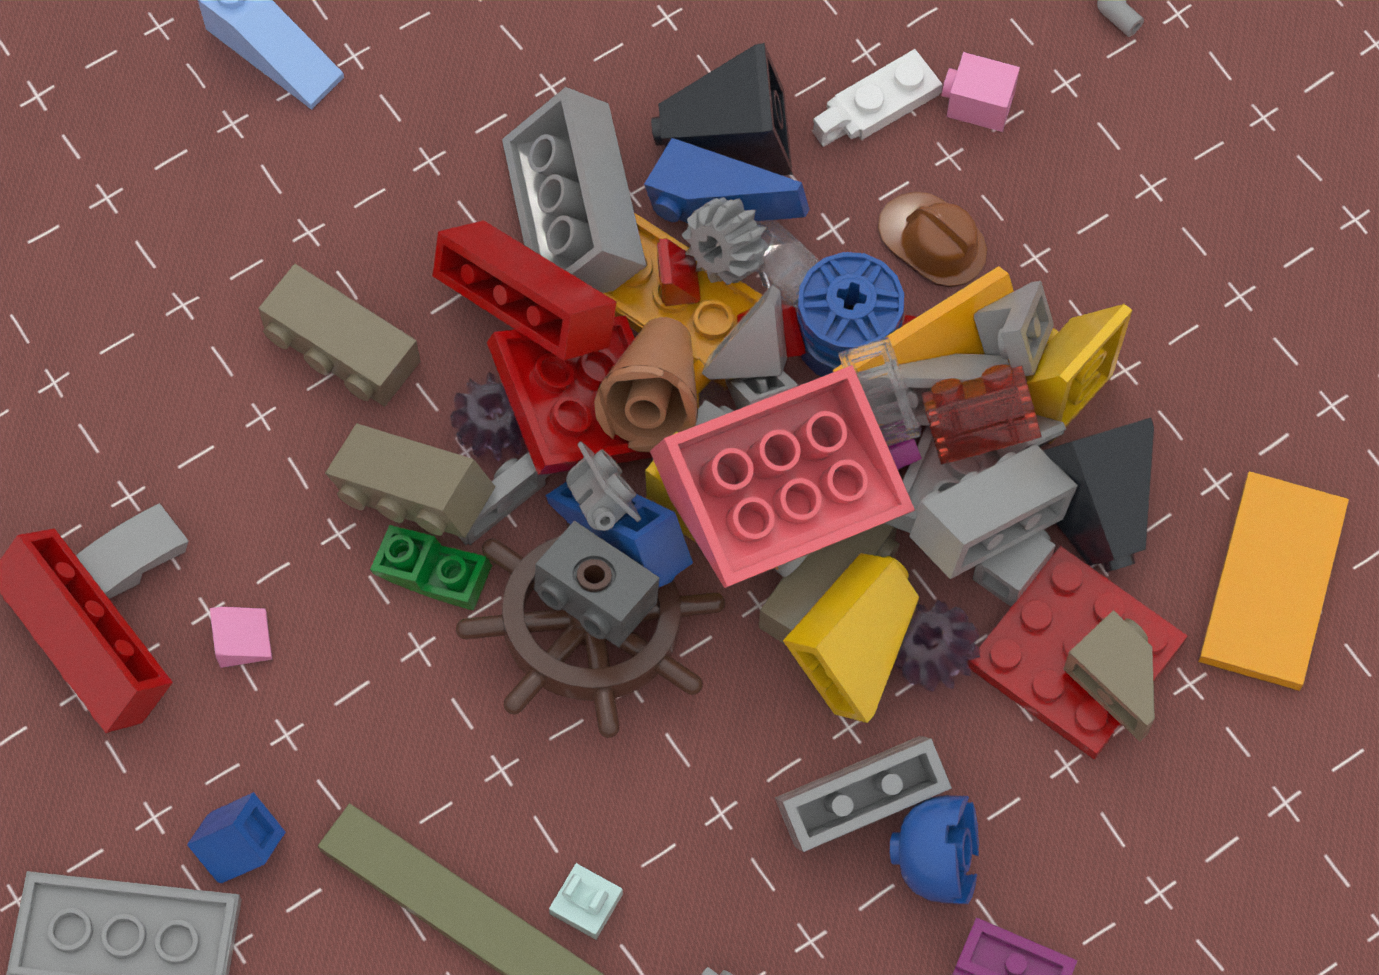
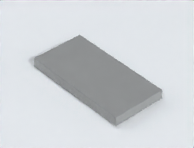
[6,871,242,975]

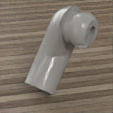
[1097,0,1144,37]

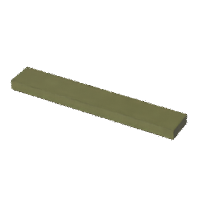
[318,803,604,975]

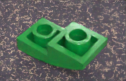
[370,525,493,611]

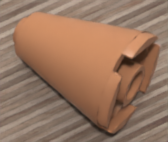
[594,317,698,452]

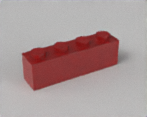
[432,220,617,361]
[0,528,173,733]

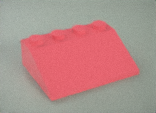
[650,365,915,588]

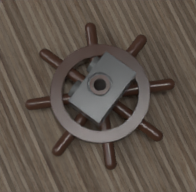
[456,521,725,738]

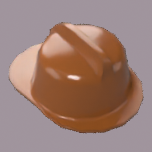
[878,192,987,287]

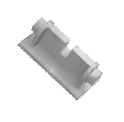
[566,441,641,531]

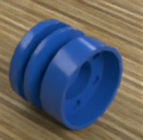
[797,252,904,377]

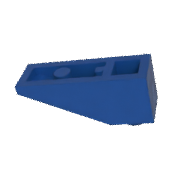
[644,138,810,223]
[545,482,693,588]

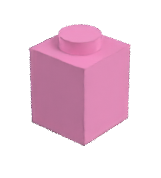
[942,52,1020,132]

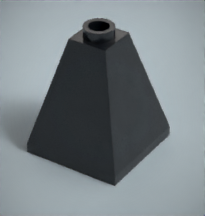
[651,43,793,175]
[1043,418,1154,572]

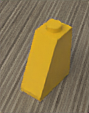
[783,553,919,723]

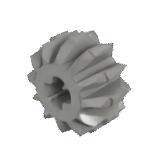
[682,197,769,285]

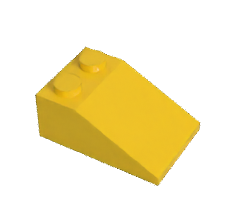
[1010,304,1133,445]

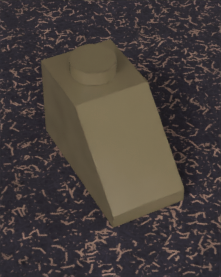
[1063,610,1155,742]

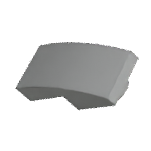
[76,503,189,599]

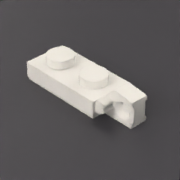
[812,49,943,147]

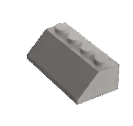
[502,87,646,293]

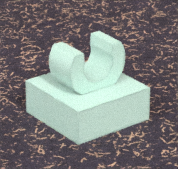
[549,863,623,940]

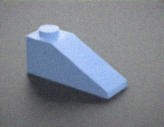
[198,0,344,110]

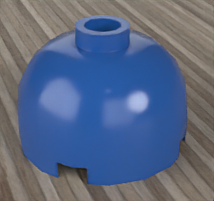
[890,795,979,904]

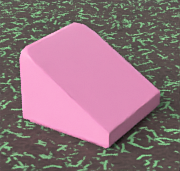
[210,607,272,668]

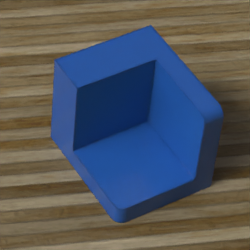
[187,792,286,883]

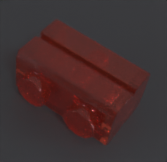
[922,364,1042,465]

